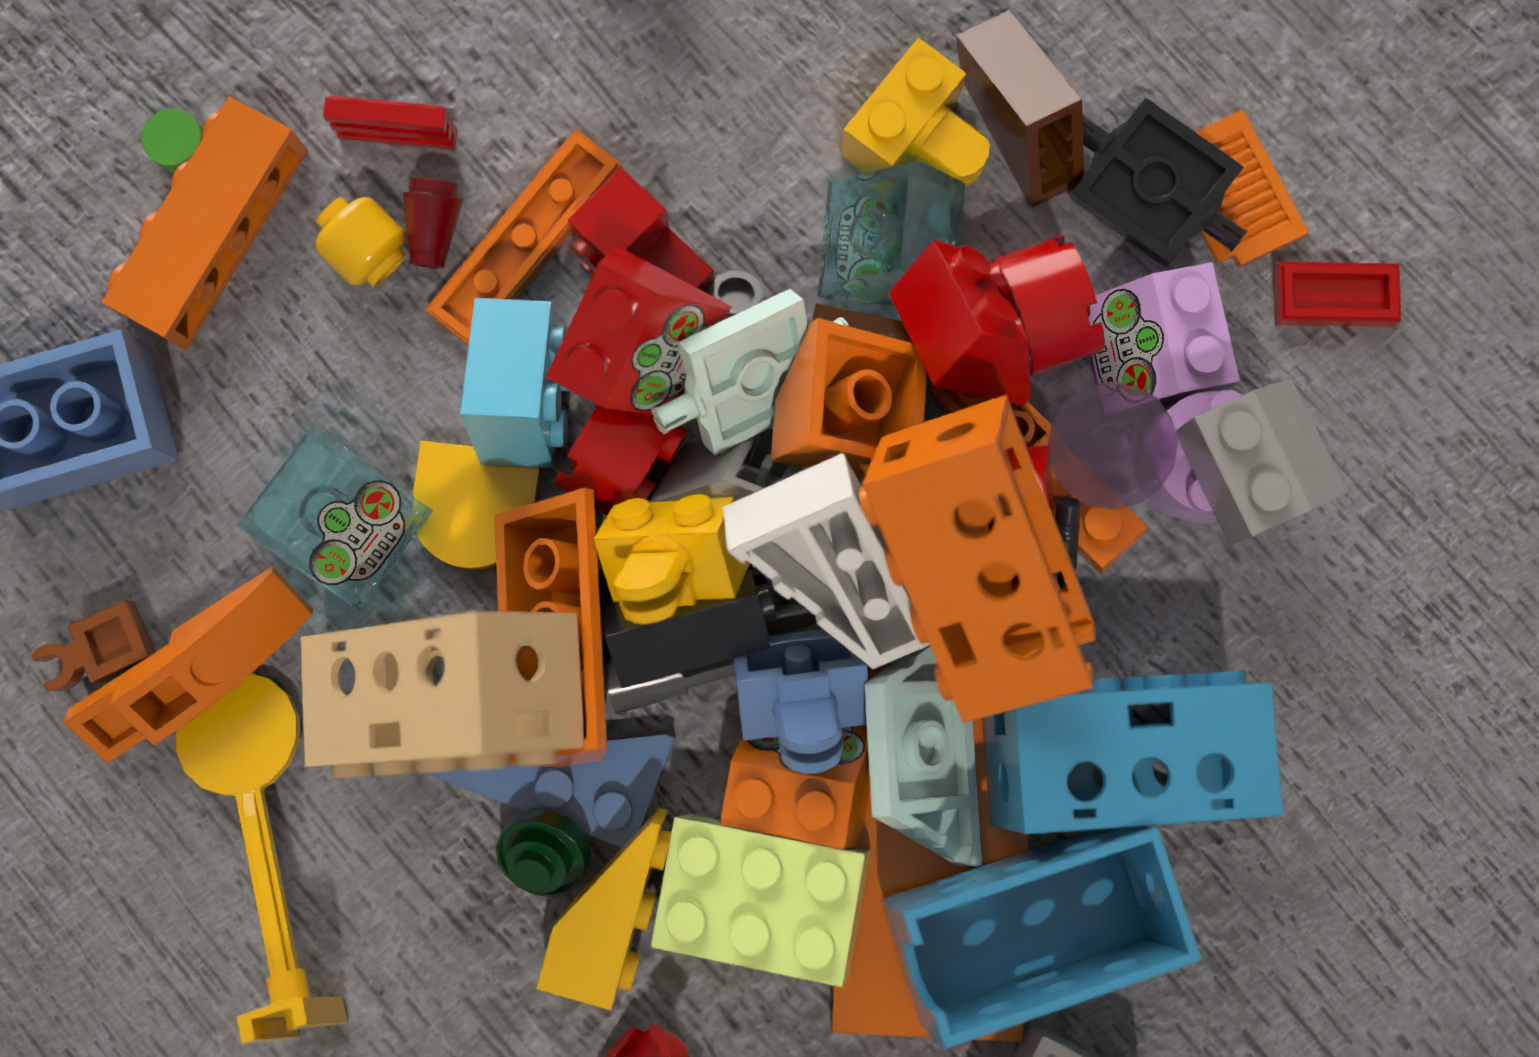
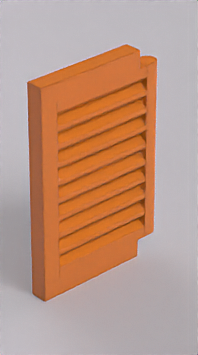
[1196,109,1309,268]

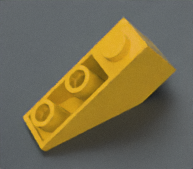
[536,808,672,1010]

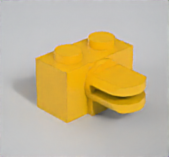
[841,37,990,190]
[593,494,750,624]

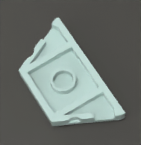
[864,645,982,867]

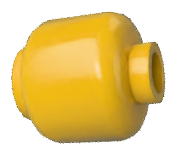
[315,197,407,288]

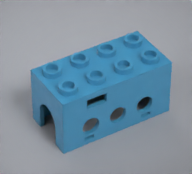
[983,671,1284,834]
[881,826,1202,1049]

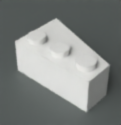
[723,453,930,669]

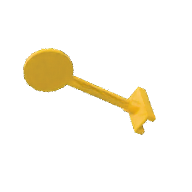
[176,673,348,1044]

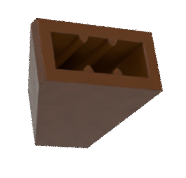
[956,10,1084,208]

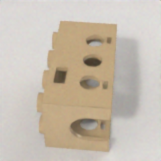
[301,611,584,778]

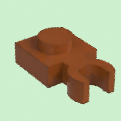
[31,600,155,691]

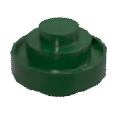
[496,808,591,897]

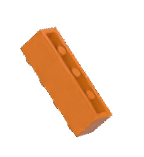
[101,96,308,352]

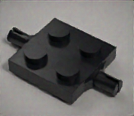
[1070,97,1248,268]

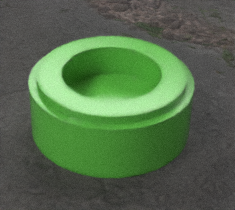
[141,109,203,173]

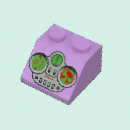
[1088,262,1240,418]

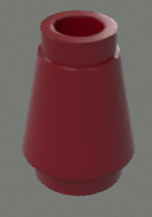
[403,178,463,269]

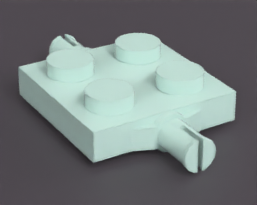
[651,289,849,456]

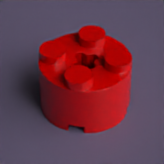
[989,235,1105,376]
[554,405,688,516]

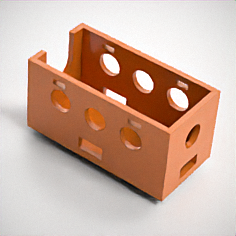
[859,395,1096,723]

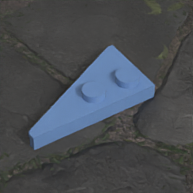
[428,734,676,848]

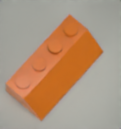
[495,488,607,767]

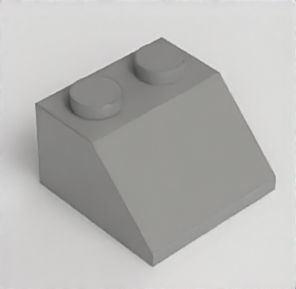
[1174,378,1348,546]

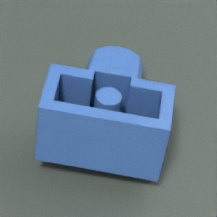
[733,629,868,773]

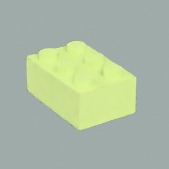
[651,814,872,987]

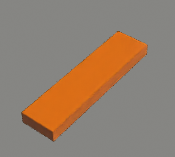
[425,129,623,346]

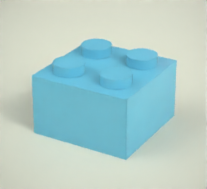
[460,298,570,468]

